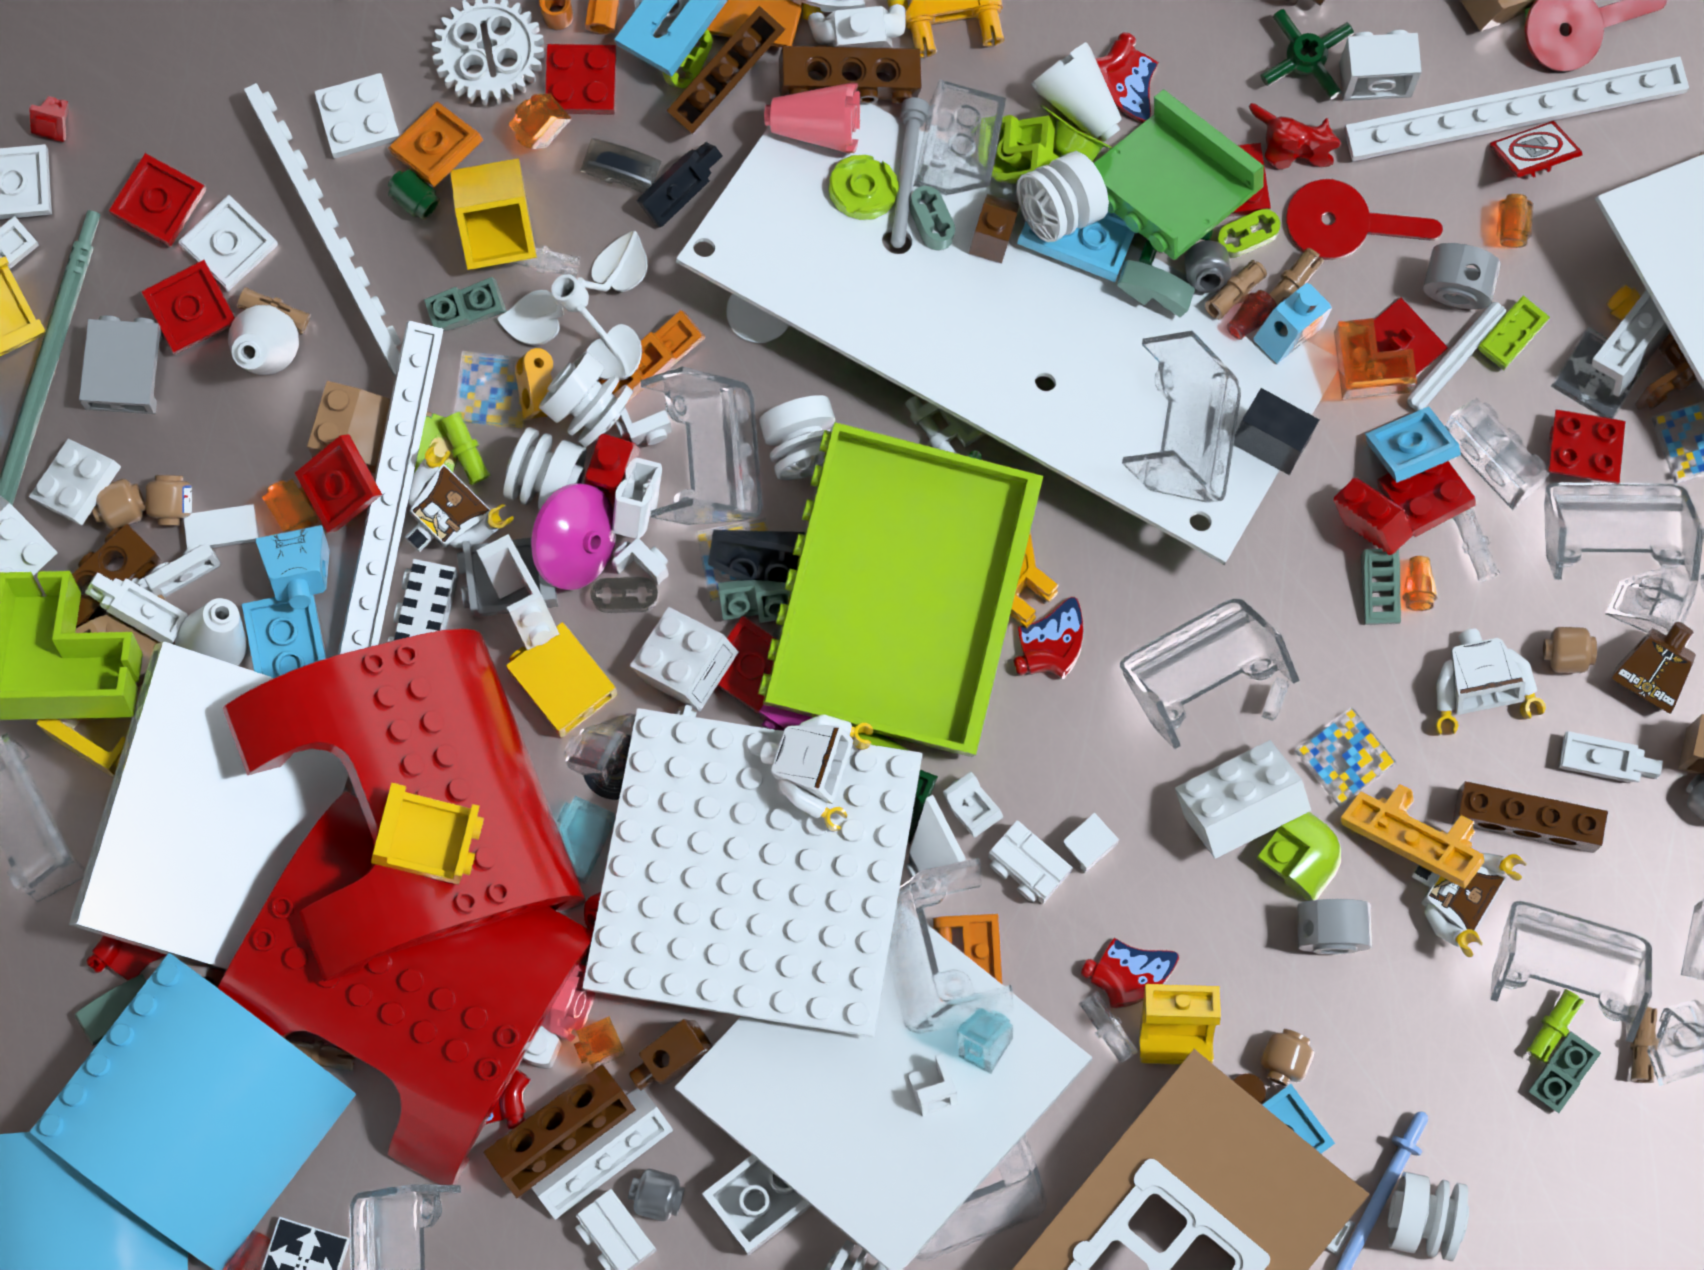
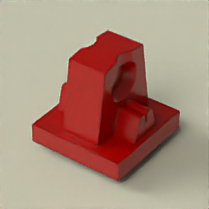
[29,96,69,142]

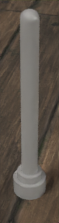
[891,97,929,248]

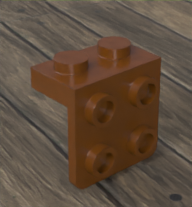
[1635,332,1697,410]

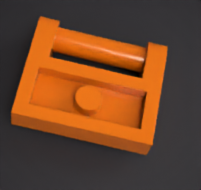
[933,914,1002,984]

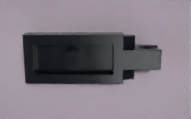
[636,142,723,228]

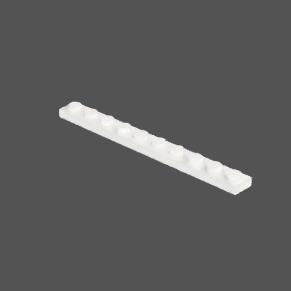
[1344,56,1689,162]
[244,83,402,376]
[338,321,443,655]

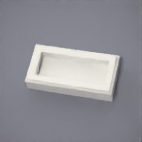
[183,504,259,549]

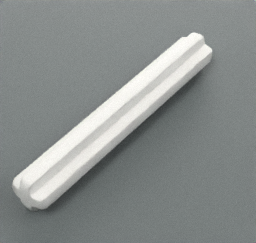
[1407,302,1507,411]

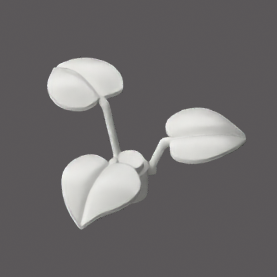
[498,230,648,380]

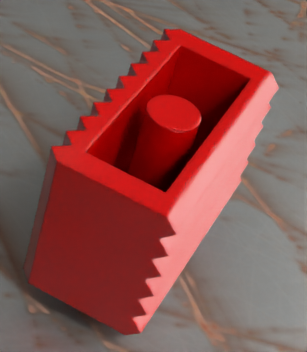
[1333,478,1414,555]

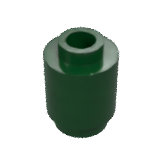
[388,169,440,220]

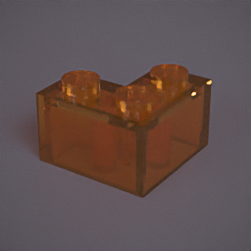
[1334,318,1417,400]

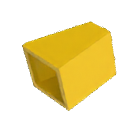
[450,158,537,270]

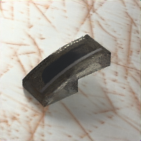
[580,138,662,193]

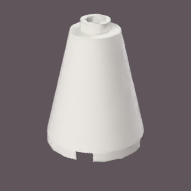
[1031,42,1122,142]
[228,305,299,375]
[175,598,247,666]

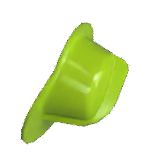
[1041,105,1112,162]

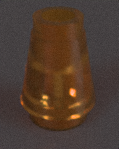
[1402,556,1438,611]

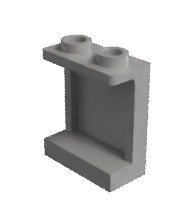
[79,315,164,414]
[457,537,558,618]

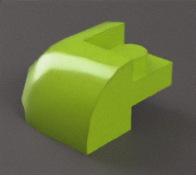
[979,115,1059,185]
[1256,812,1341,901]

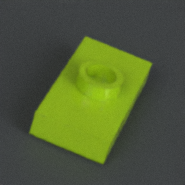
[1477,295,1550,371]

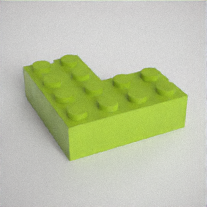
[0,571,143,720]

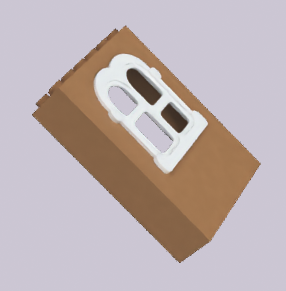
[1012,1049,1370,1270]

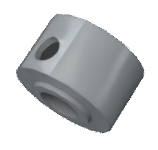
[1423,243,1501,310]
[1297,899,1372,955]

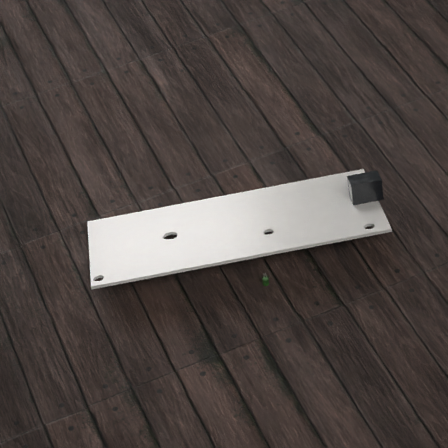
[676,71,1343,565]

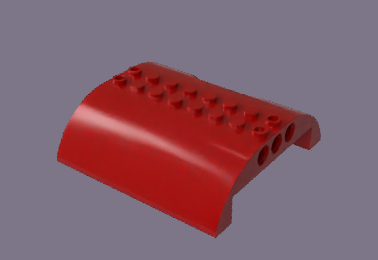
[222,629,586,982]
[218,791,593,1191]

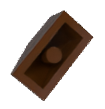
[969,194,1019,264]

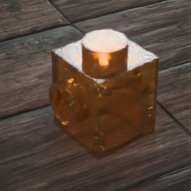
[508,94,572,149]
[262,478,318,533]
[574,1016,626,1069]

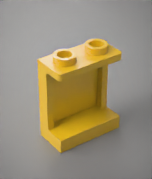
[0,256,46,357]
[506,622,618,738]
[36,718,126,778]
[371,783,484,885]
[1139,984,1221,1064]

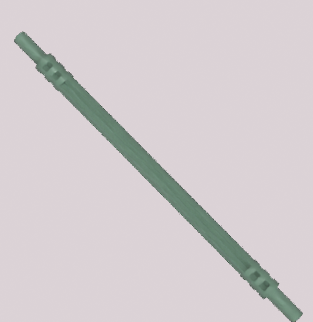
[0,210,101,505]

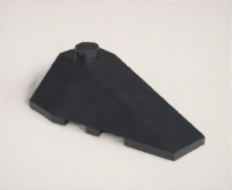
[708,530,805,583]

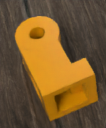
[515,348,553,420]

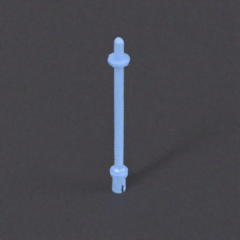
[1334,1111,1428,1270]

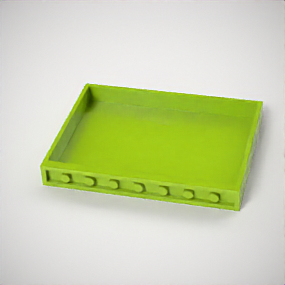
[758,422,1043,757]

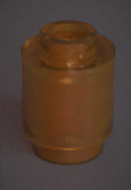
[1496,194,1534,248]

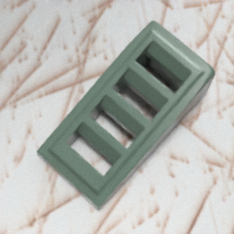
[1360,549,1401,625]

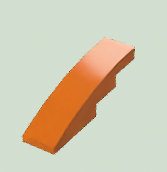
[598,310,706,402]

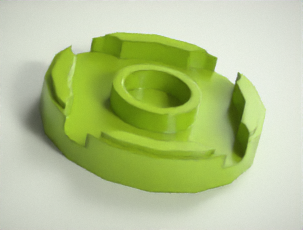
[828,154,899,220]

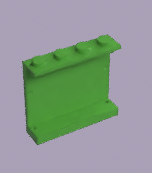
[1094,89,1264,260]

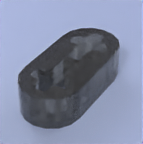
[590,577,659,613]

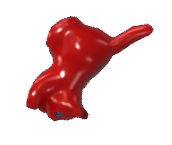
[1249,103,1341,169]

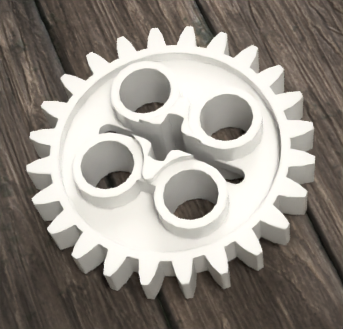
[432,0,545,106]

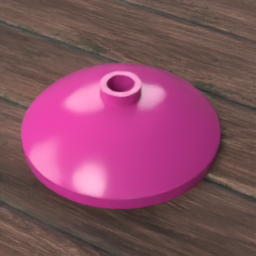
[531,483,616,590]

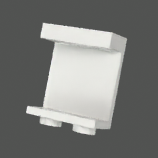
[476,534,559,650]

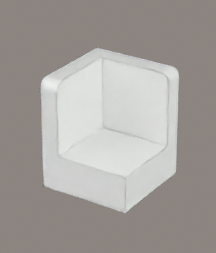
[1063,813,1119,873]
[909,1053,958,1116]

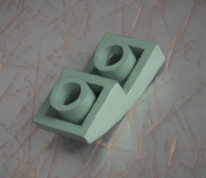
[1117,260,1195,318]
[424,277,507,331]
[718,580,791,623]
[75,974,147,1046]
[1529,1030,1601,1113]

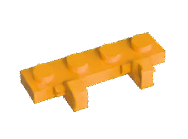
[1341,784,1485,889]

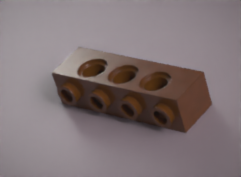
[667,6,785,134]
[779,46,922,104]
[72,524,162,628]
[1452,781,1608,853]
[483,1064,636,1199]

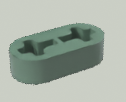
[909,186,956,251]

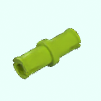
[440,412,491,485]
[1526,989,1585,1063]

